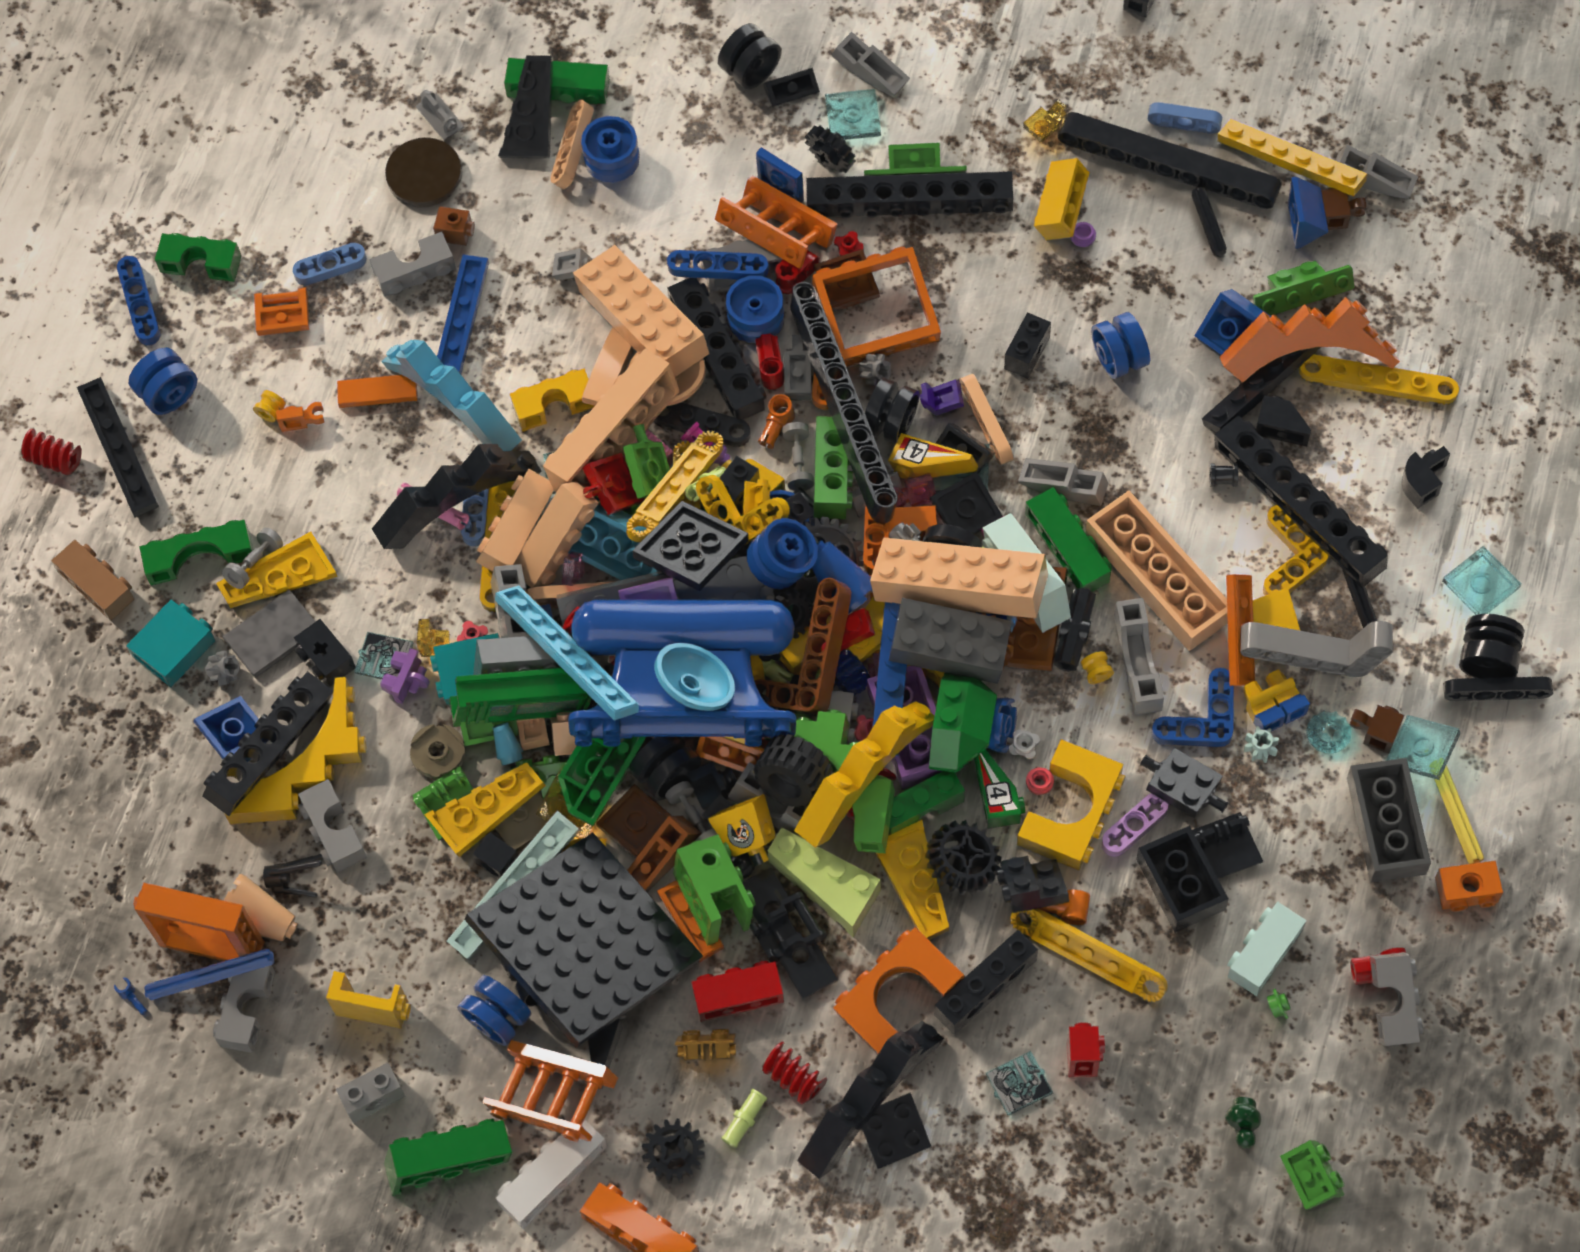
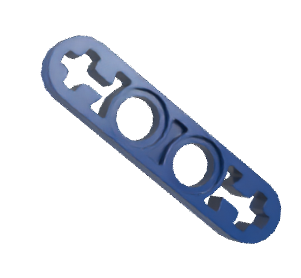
[667,250,769,280]
[117,256,161,346]

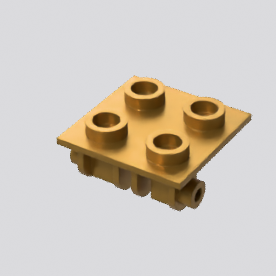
[675,1029,736,1060]

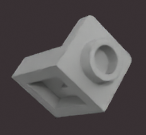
[552,248,593,281]

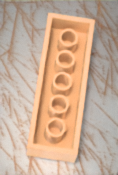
[573,245,709,377]
[543,348,680,492]
[1085,491,1228,651]
[870,538,1048,618]

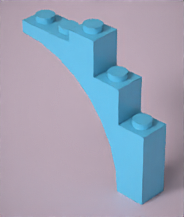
[381,339,522,451]

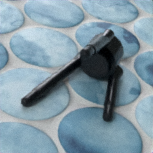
[263,854,323,898]

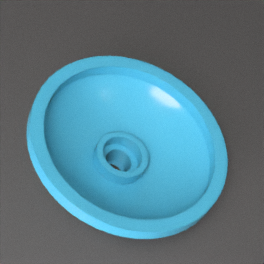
[654,643,735,711]

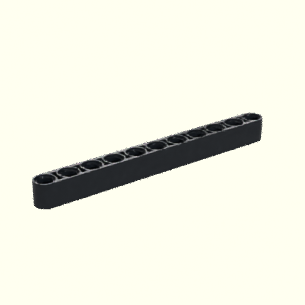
[790,282,897,523]

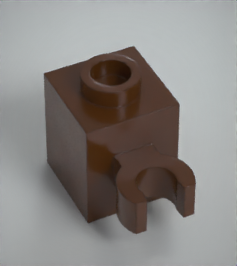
[1321,188,1367,230]
[1349,705,1404,754]

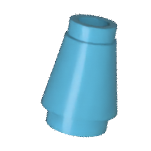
[492,722,523,765]

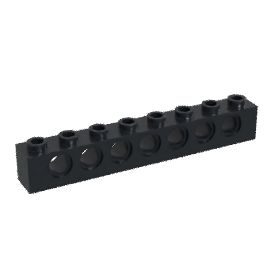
[806,171,1014,218]
[1214,415,1388,588]

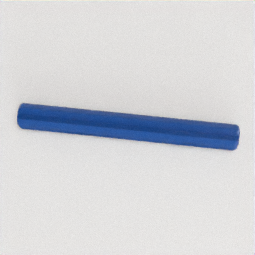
[144,949,274,1000]

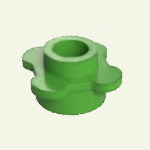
[1267,988,1291,1019]

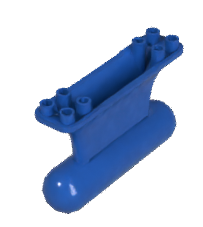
[568,600,796,747]

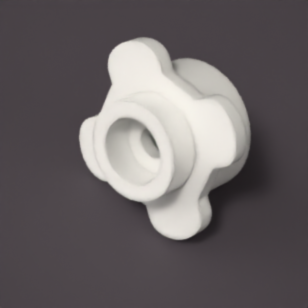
[1009,730,1040,759]

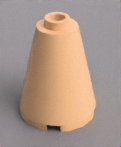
[224,874,298,942]

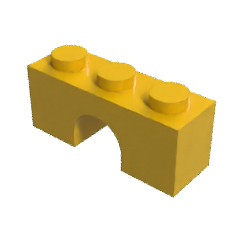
[509,368,595,432]

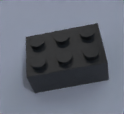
[1136,825,1229,933]

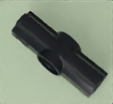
[1054,588,1096,672]

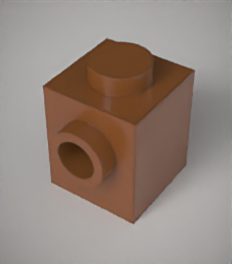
[433,206,475,246]

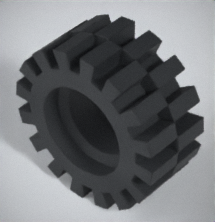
[766,587,814,639]

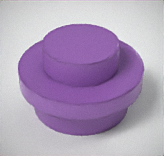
[1070,222,1096,247]

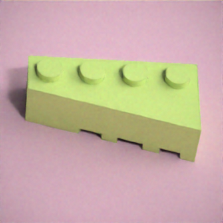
[768,828,881,937]

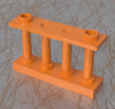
[714,176,838,269]
[482,1040,618,1142]

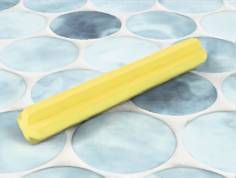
[1430,760,1484,864]

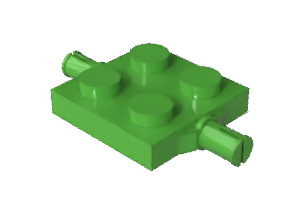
[623,424,670,499]

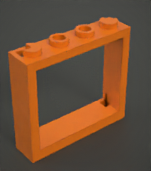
[812,247,941,367]
[133,883,265,961]

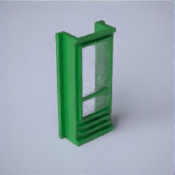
[449,668,592,727]

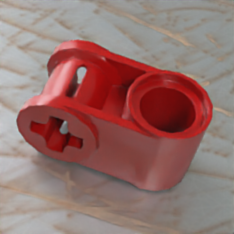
[775,250,820,294]

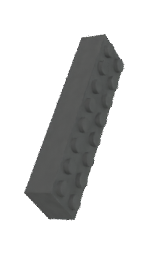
[556,552,780,633]

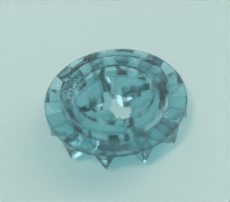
[1306,710,1351,753]

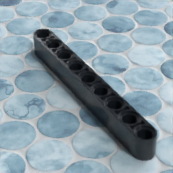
[1057,112,1282,209]

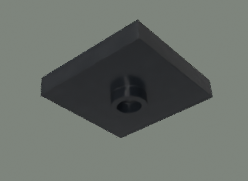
[929,472,1003,535]

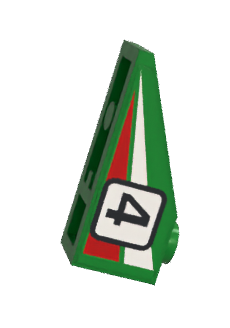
[974,749,1026,829]

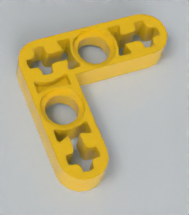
[696,475,790,546]
[1263,505,1328,595]

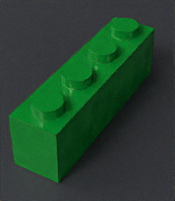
[504,58,610,105]
[1025,487,1112,592]

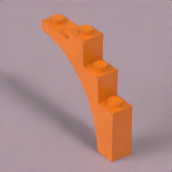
[1219,297,1400,383]

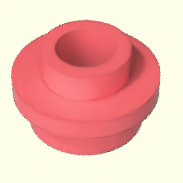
[1026,767,1054,795]

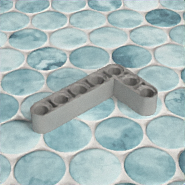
[1241,621,1393,677]

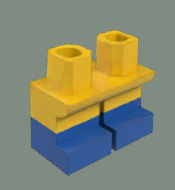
[1243,669,1310,732]

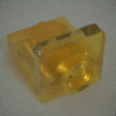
[417,619,450,657]

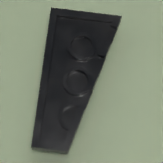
[498,55,553,158]

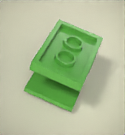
[673,834,755,946]

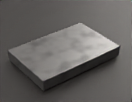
[223,590,315,678]

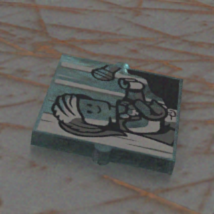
[354,632,414,679]
[986,1051,1053,1116]

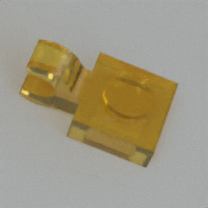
[1023,100,1067,143]

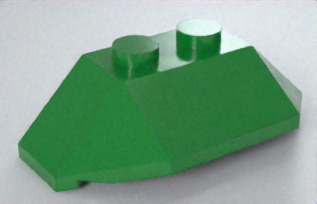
[929,673,997,772]
[558,737,647,827]

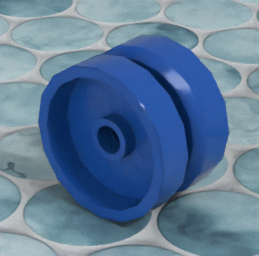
[581,116,640,183]
[726,276,784,343]
[1091,312,1150,379]
[128,347,198,415]
[747,518,818,589]
[457,975,532,1046]

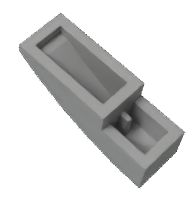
[831,31,910,97]
[1335,144,1418,199]
[1018,458,1108,506]

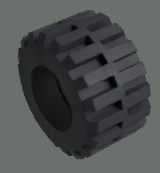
[753,734,832,808]

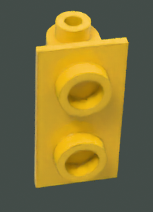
[743,479,770,531]

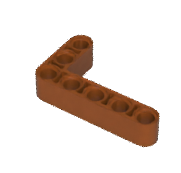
[755,578,851,716]

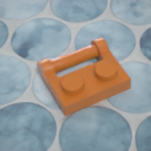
[254,287,310,336]

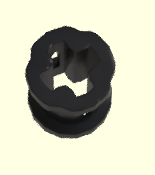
[1209,463,1238,487]

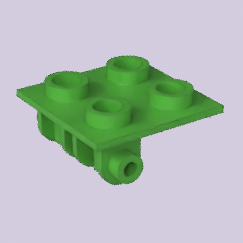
[413,766,473,840]

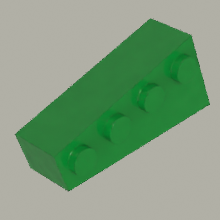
[384,1119,512,1196]

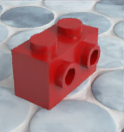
[1067,1022,1105,1077]

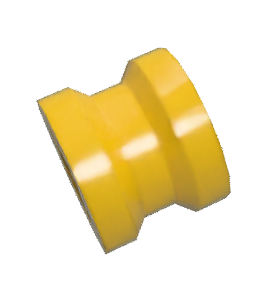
[253,390,286,423]
[1080,651,1114,684]

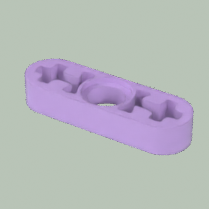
[1102,793,1169,857]

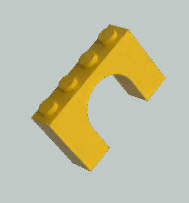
[1017,739,1126,870]

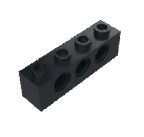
[934,930,1038,1035]

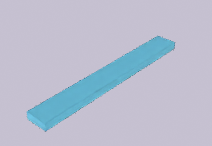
[495,585,639,721]

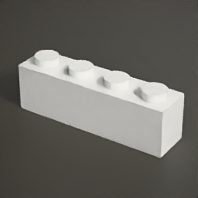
[496,1119,607,1229]

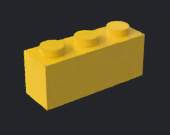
[1034,158,1090,240]

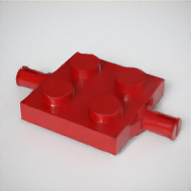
[582,453,646,515]

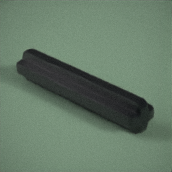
[1191,187,1227,256]

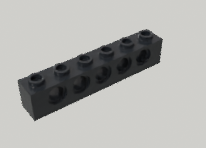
[667,277,767,420]
[202,671,334,816]

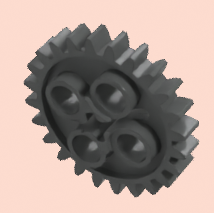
[791,517,863,604]

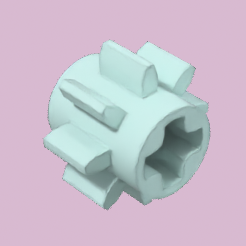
[1244,726,1279,763]

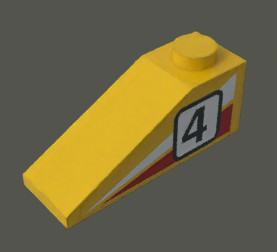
[888,433,978,480]

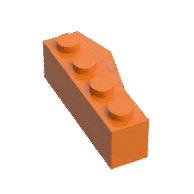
[579,1182,699,1252]

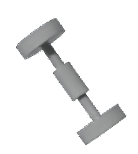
[782,422,814,491]
[222,527,283,589]
[665,781,717,841]

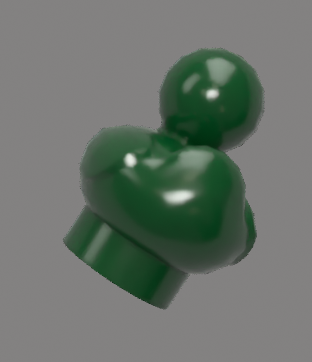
[1225,1097,1261,1149]

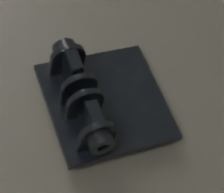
[1192,812,1264,879]
[861,1092,932,1169]

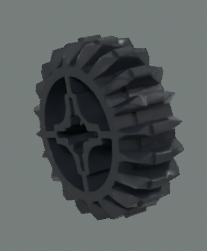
[925,820,1002,896]

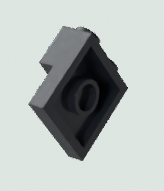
[996,856,1069,913]

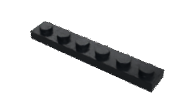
[1202,347,1321,432]
[77,377,159,518]

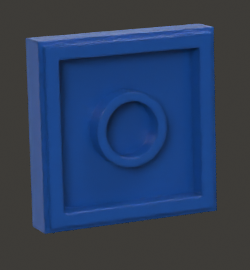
[756,147,804,203]

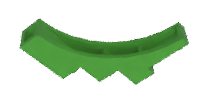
[765,709,895,854]

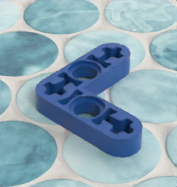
[1151,668,1234,747]

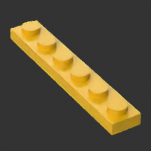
[1217,119,1367,196]

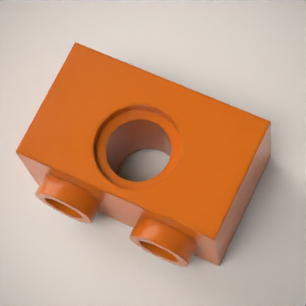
[1435,861,1503,912]

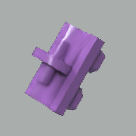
[380,648,430,704]

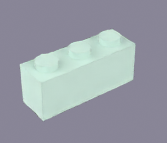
[1227,901,1307,996]

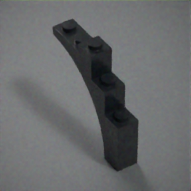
[372,444,541,549]
[797,1020,944,1179]

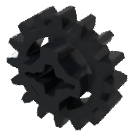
[804,125,856,173]
[642,1118,706,1184]

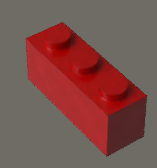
[691,961,784,1022]

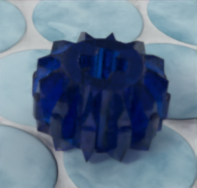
[834,650,870,696]

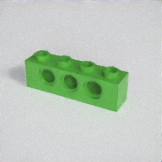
[814,416,853,519]

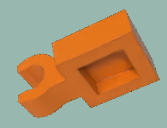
[276,402,325,432]

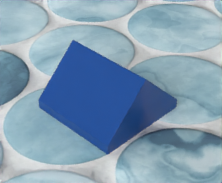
[1288,177,1328,249]
[194,696,269,762]

